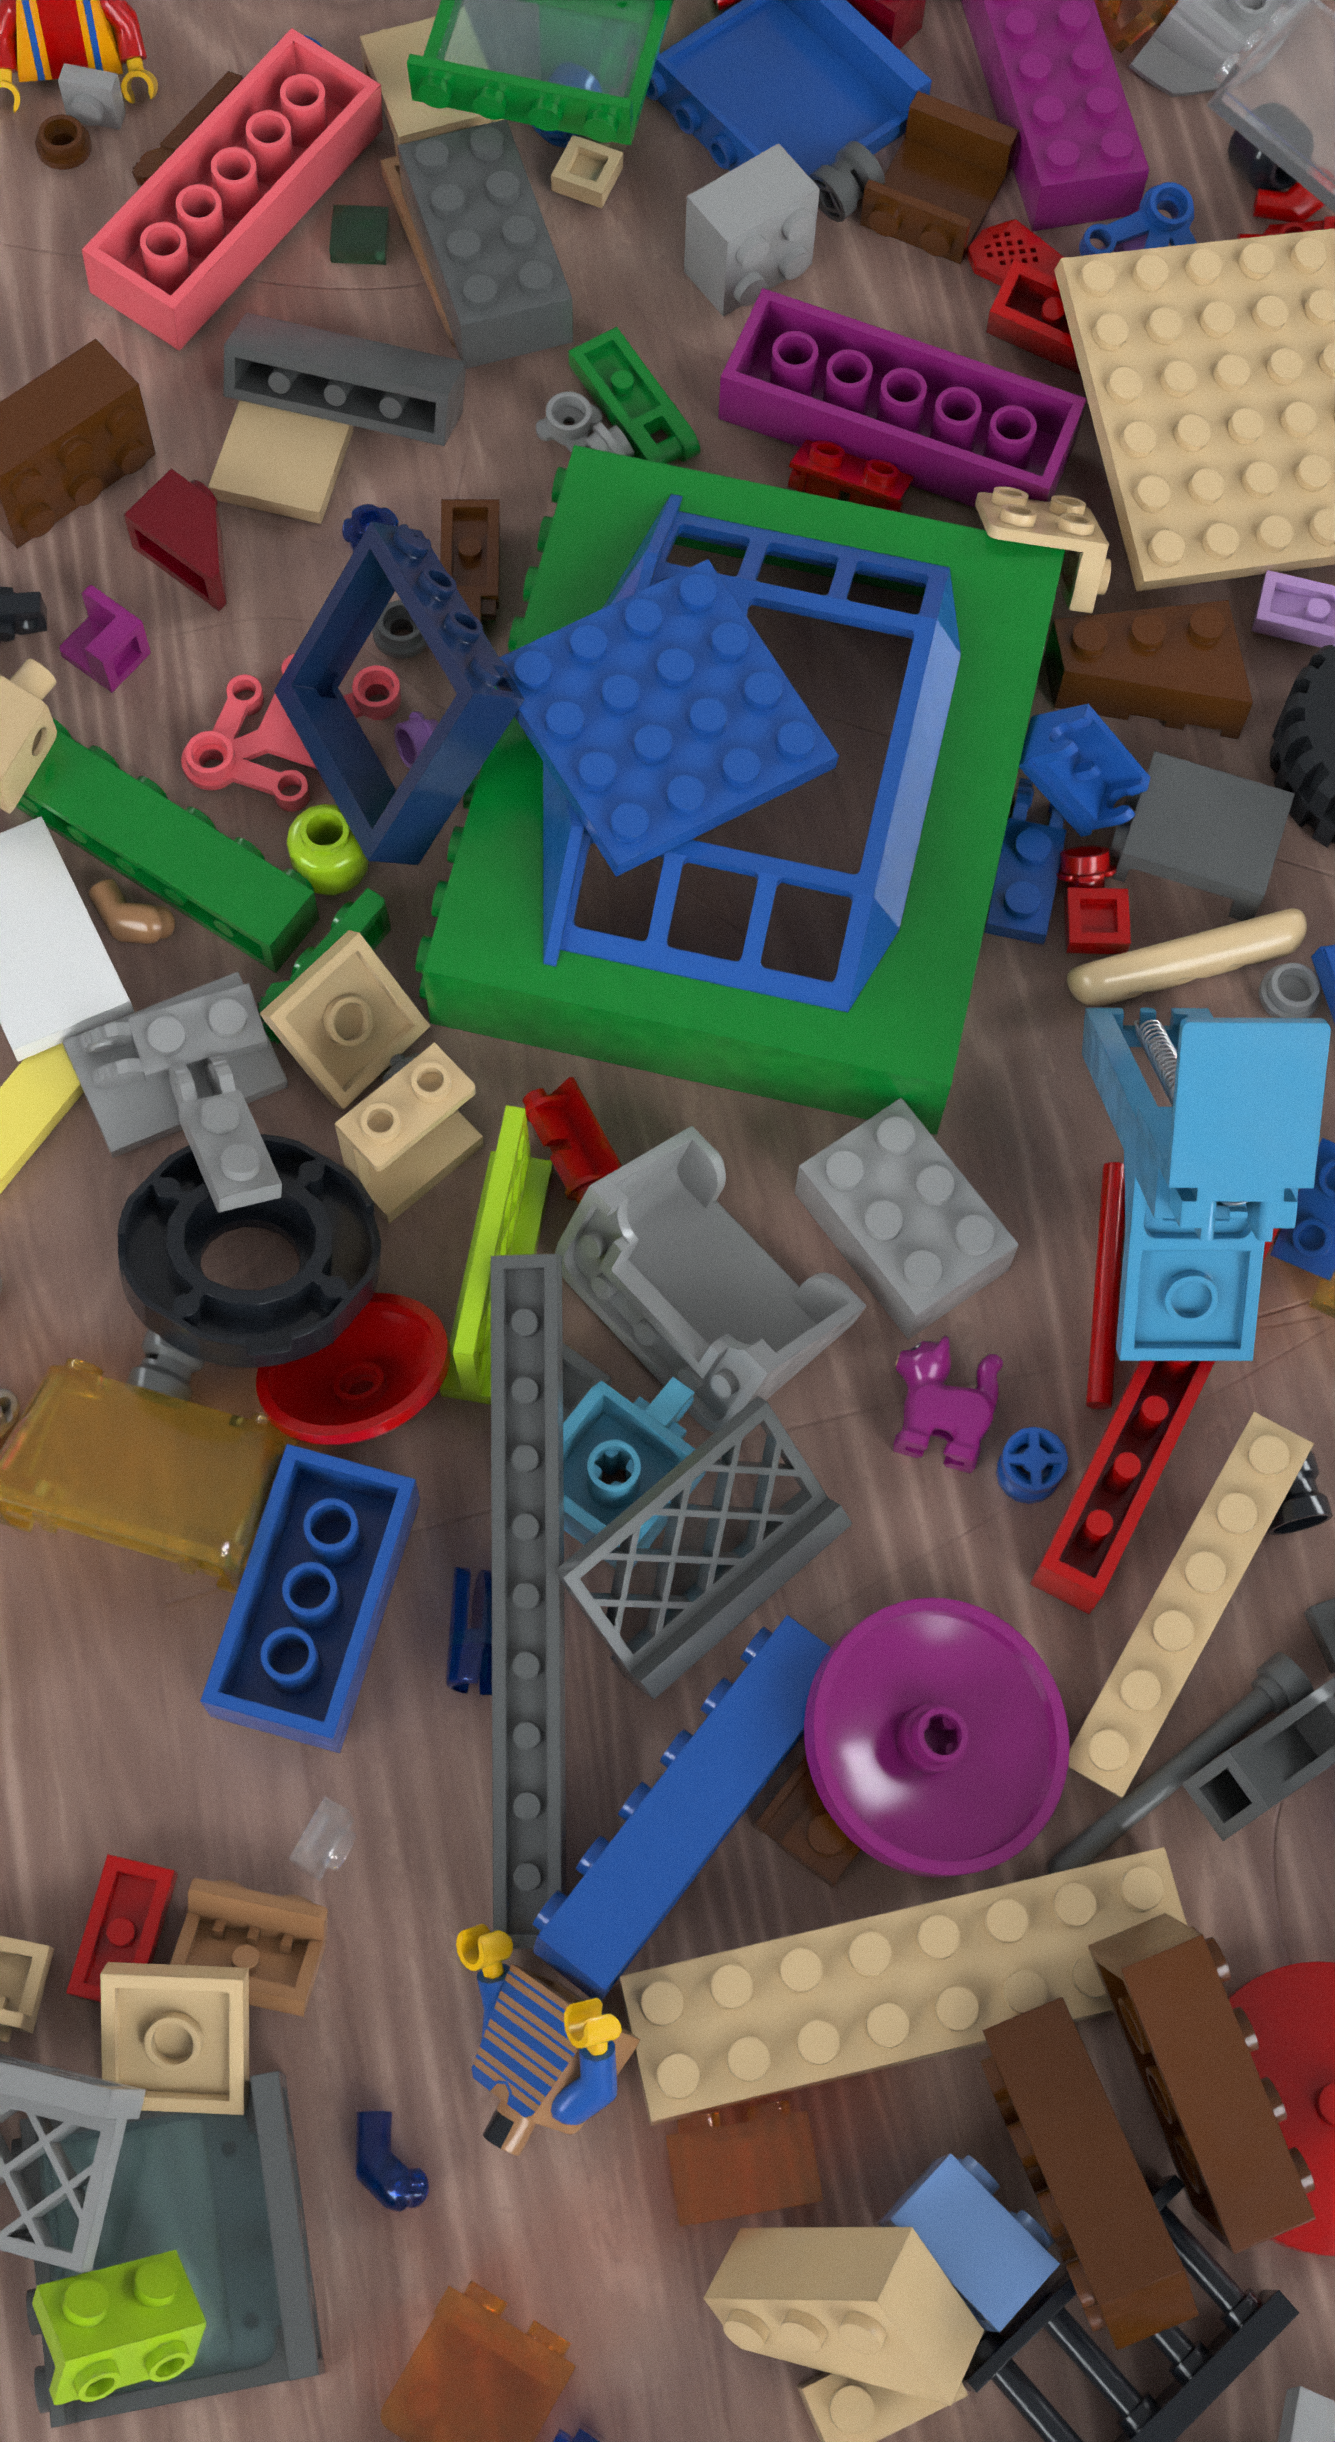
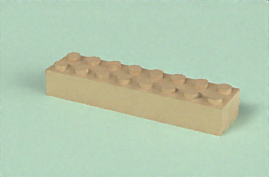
[619,1847,1187,2126]

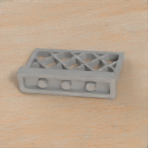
[0,2054,146,2272]

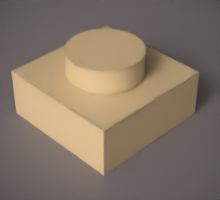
[551,135,623,208]

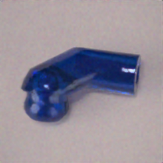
[356,2111,429,2212]

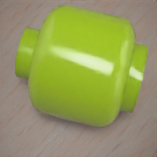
[287,804,369,895]

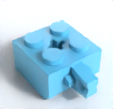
[563,1377,706,1569]

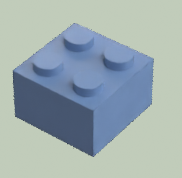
[877,2153,1060,2332]

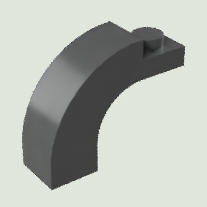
[1182,1676,1335,1841]

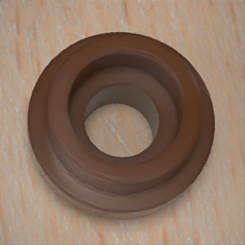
[35,114,92,170]

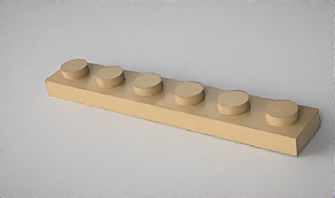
[1068,1412,1314,1799]

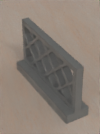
[554,1396,852,1700]

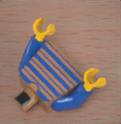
[456,1924,641,2156]

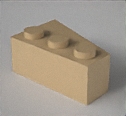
[703,2227,984,2406]

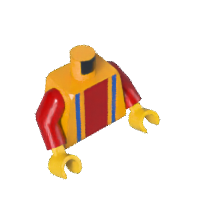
[0,0,158,113]

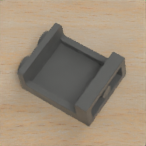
[1109,751,1295,921]

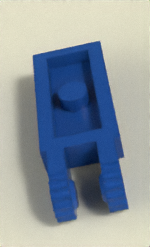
[984,778,1067,945]

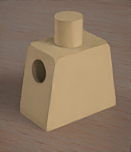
[0,659,57,814]

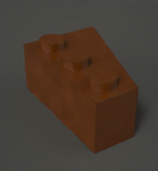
[1043,600,1253,739]

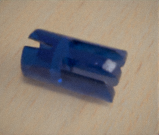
[446,1567,492,1695]

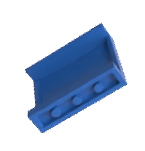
[639,0,932,176]

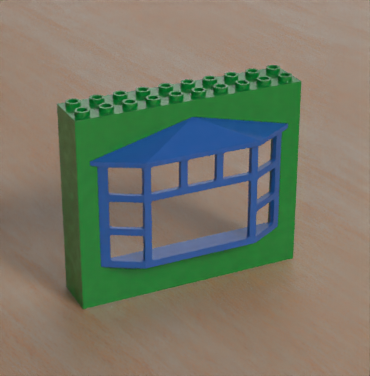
[415,445,1065,1135]

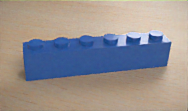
[532,1615,831,2002]

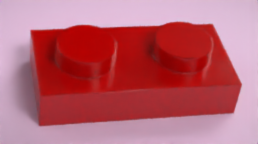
[66,1854,178,2003]

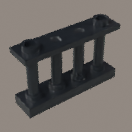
[962,2174,1299,2442]

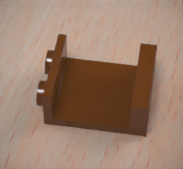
[860,91,1019,265]

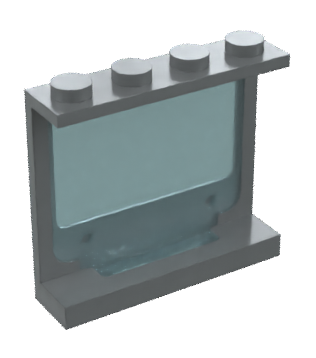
[11,2071,326,2428]

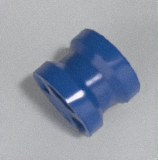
[996,1427,1068,1504]

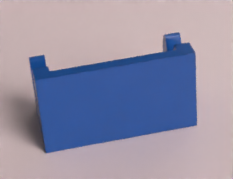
[1019,703,1151,837]

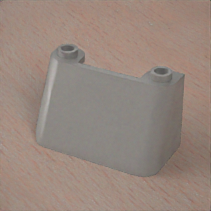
[555,1126,866,1433]

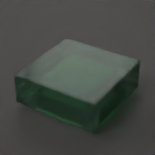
[329,204,390,265]

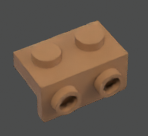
[169,1878,328,2017]

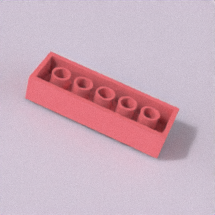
[82,28,383,351]

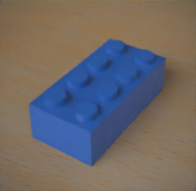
[200,1444,420,1753]

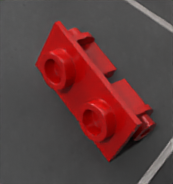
[788,439,914,513]
[522,1077,622,1205]

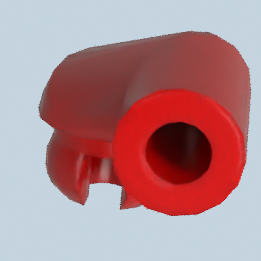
[1252,171,1332,223]

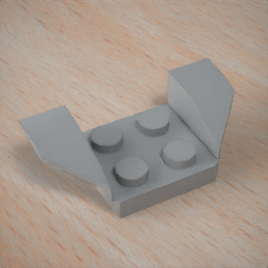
[1129,0,1315,97]

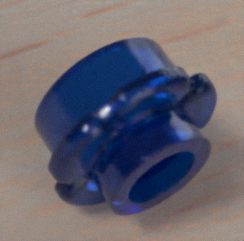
[342,504,399,552]

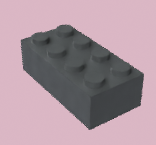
[397,119,573,369]

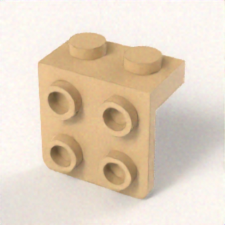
[975,487,1111,613]

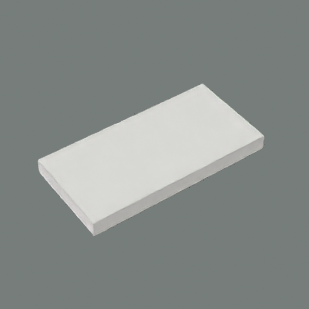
[0,816,134,1062]

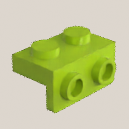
[32,2250,207,2405]

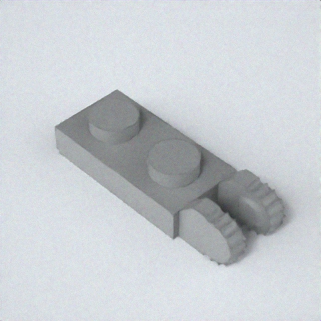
[79,983,268,1090]
[168,1054,282,1212]

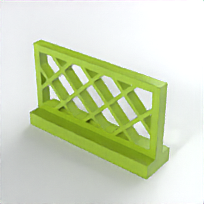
[439,1105,554,1405]

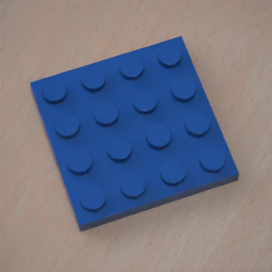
[496,559,839,877]

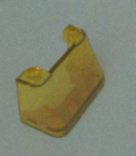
[0,1358,300,1594]

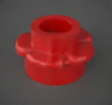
[1056,845,1117,888]

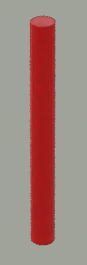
[1086,1162,1125,1410]

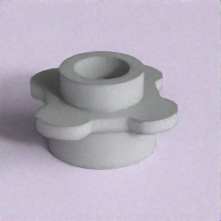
[536,392,602,452]

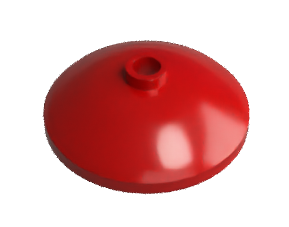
[256,1293,451,1445]

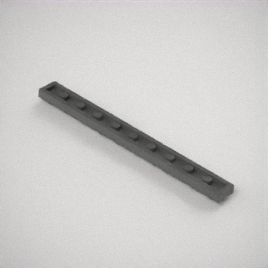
[491,1254,566,1949]

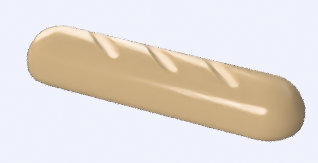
[1066,908,1307,1006]

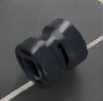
[1268,1451,1333,1535]

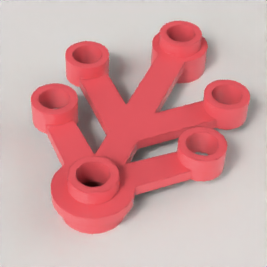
[181,654,401,812]

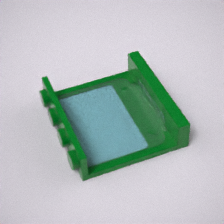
[407,0,674,146]

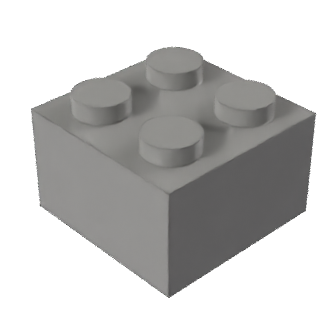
[684,143,820,316]

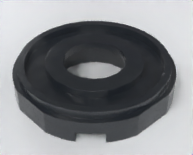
[117,1134,381,1368]

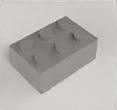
[794,1098,1019,1340]

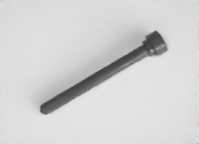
[1048,1652,1314,1874]

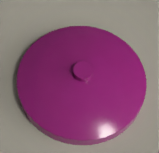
[804,1598,1070,1878]

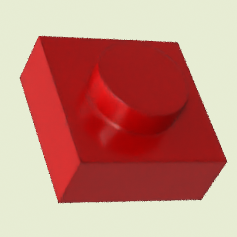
[1064,887,1131,954]

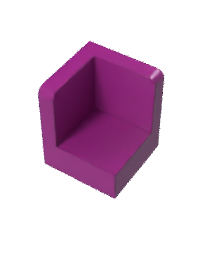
[59,585,151,693]

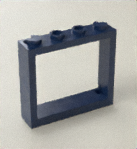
[274,521,525,865]

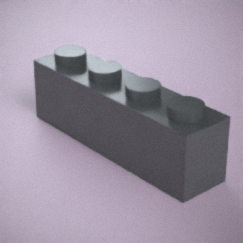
[223,312,466,446]

